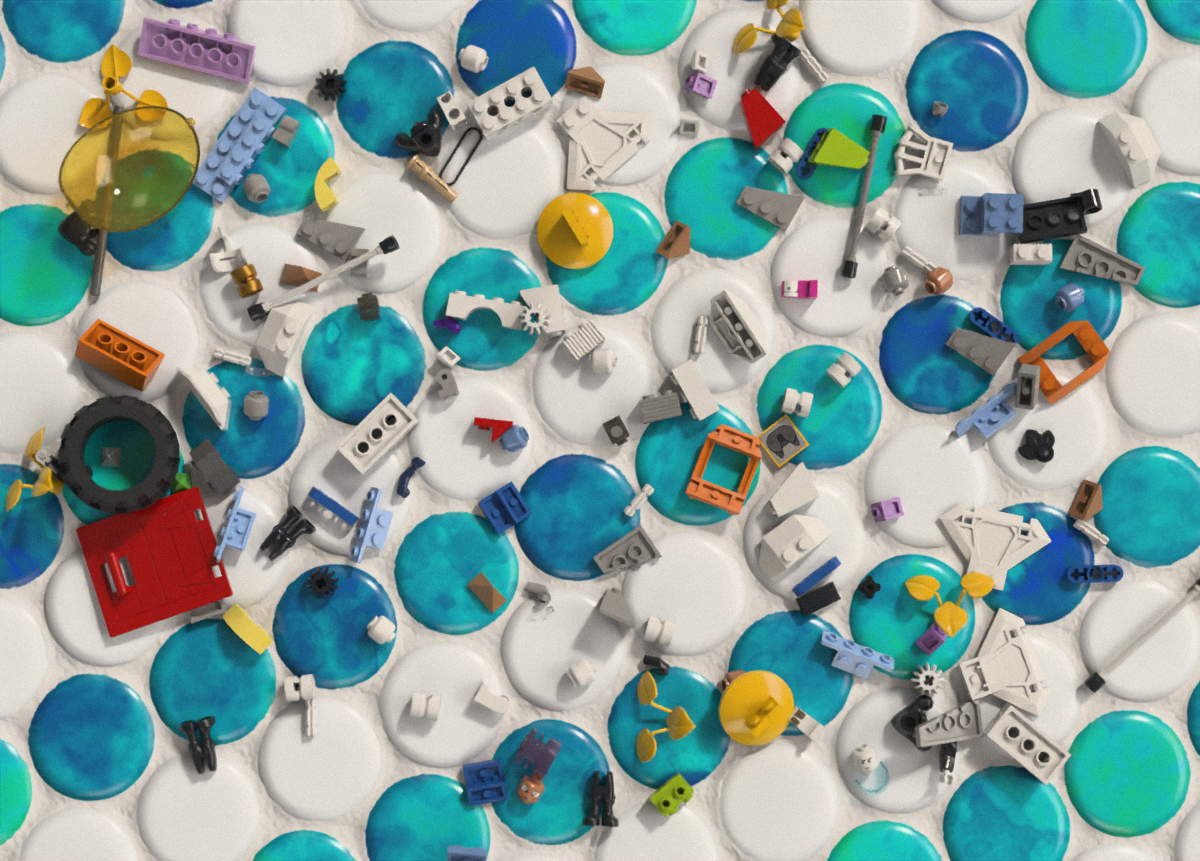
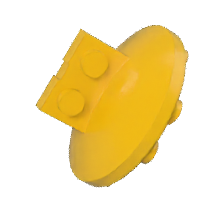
[537,193,613,269]
[718,670,794,746]

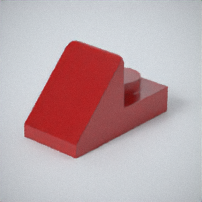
[474,417,514,443]

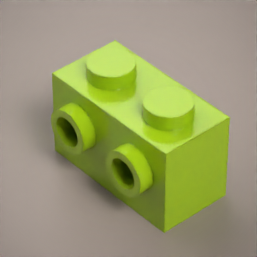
[649,772,694,817]

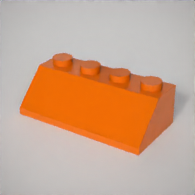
[75,319,165,392]

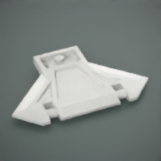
[557,96,652,191]
[939,503,1052,591]
[958,608,1050,717]

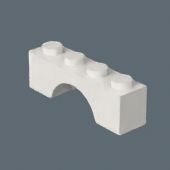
[446,290,526,331]

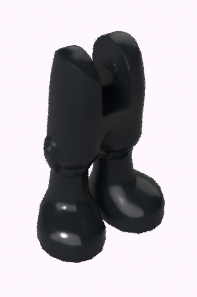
[752,33,801,92]
[259,504,316,561]
[179,716,217,774]
[582,771,619,827]

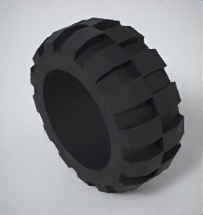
[58,395,180,514]

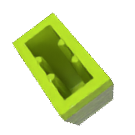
[808,128,870,170]

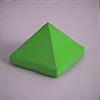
[172,472,192,493]

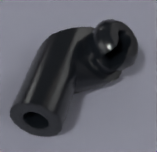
[643,655,670,676]

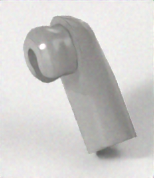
[527,582,551,605]

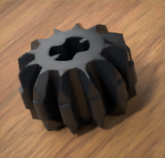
[314,69,347,102]
[306,567,339,599]

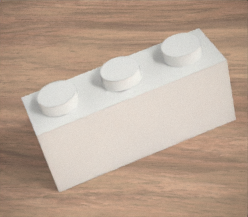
[670,359,720,421]

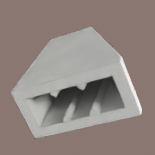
[520,284,565,337]
[768,462,820,517]

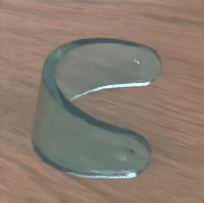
[856,761,890,795]

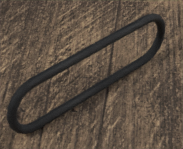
[439,127,482,186]

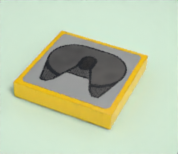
[756,414,810,468]

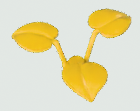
[733,0,805,55]
[79,44,168,129]
[5,427,64,511]
[905,572,995,638]
[636,671,695,763]

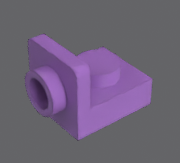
[684,72,717,99]
[871,497,904,523]
[915,622,947,656]

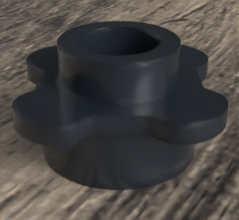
[858,576,881,599]

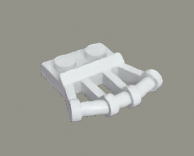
[893,123,953,181]

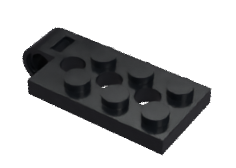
[1018,189,1102,244]

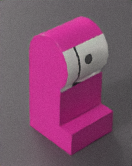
[781,280,818,299]

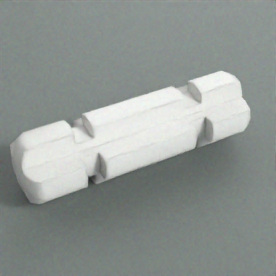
[799,49,828,83]
[901,246,936,274]
[693,316,709,353]
[214,348,252,367]
[624,484,654,517]
[1073,518,1109,546]
[305,698,316,736]

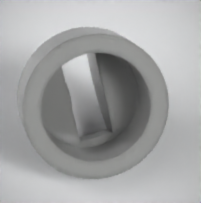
[932,101,948,117]

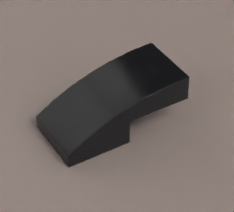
[796,581,841,616]

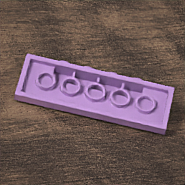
[138,17,256,84]

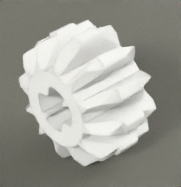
[519,302,551,335]
[911,663,944,696]

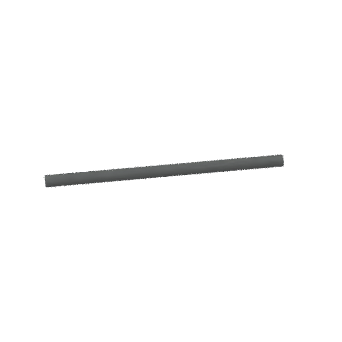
[90,106,124,296]

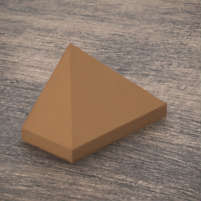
[564,66,605,99]
[655,221,690,259]
[280,264,322,292]
[1068,479,1103,521]
[467,572,507,613]

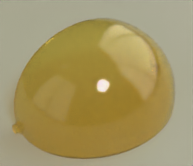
[58,106,200,232]

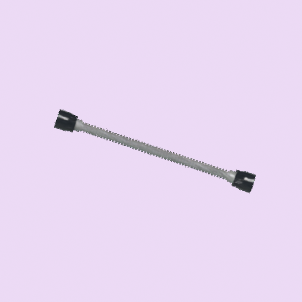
[840,115,887,278]

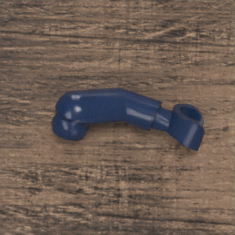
[396,457,426,498]

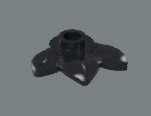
[1018,429,1055,463]

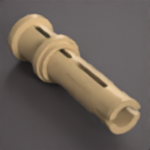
[406,154,459,203]

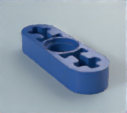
[796,128,826,180]
[968,307,1018,344]
[308,486,359,526]
[791,556,842,597]
[1065,564,1123,583]

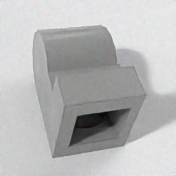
[272,115,301,148]
[351,248,369,278]
[436,369,460,400]

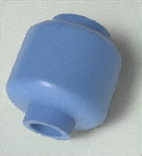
[1055,283,1084,312]
[500,424,529,453]

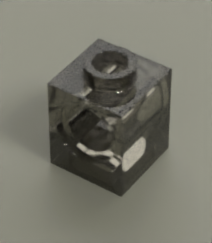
[357,293,382,322]
[602,416,630,446]

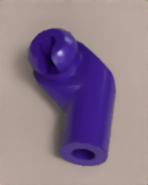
[433,316,461,335]

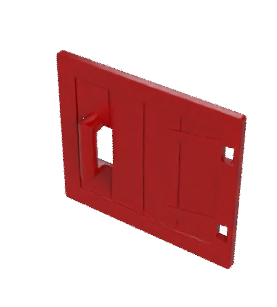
[76,487,233,637]

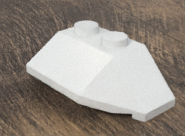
[1098,111,1161,188]
[710,289,768,364]
[255,300,316,377]
[175,367,232,431]
[758,514,831,579]

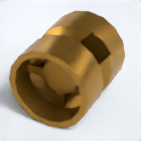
[230,264,264,299]

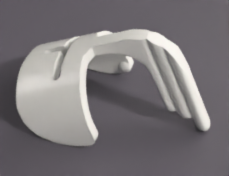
[209,226,247,273]

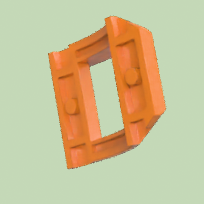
[1018,320,1110,405]
[685,424,762,515]

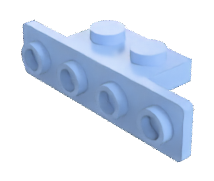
[955,381,1017,439]
[213,487,256,563]
[350,487,393,564]
[820,631,895,680]

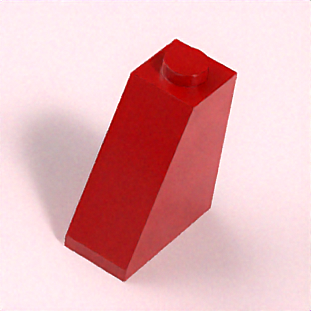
[740,88,786,150]

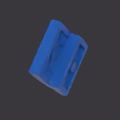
[477,481,532,535]
[463,758,508,806]

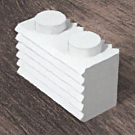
[1009,243,1052,265]
[562,320,606,362]

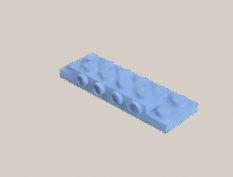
[190,87,287,203]

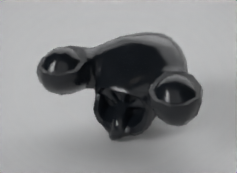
[394,110,444,157]
[57,200,99,256]
[890,695,934,752]

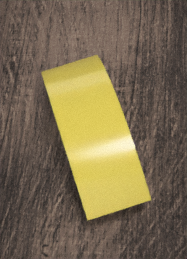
[315,157,342,212]
[223,603,274,655]

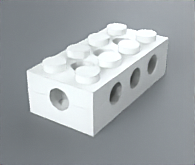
[467,67,553,140]
[336,393,419,475]
[983,703,1071,785]

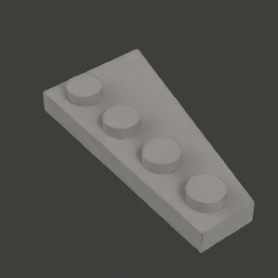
[1059,235,1146,286]
[915,698,983,747]

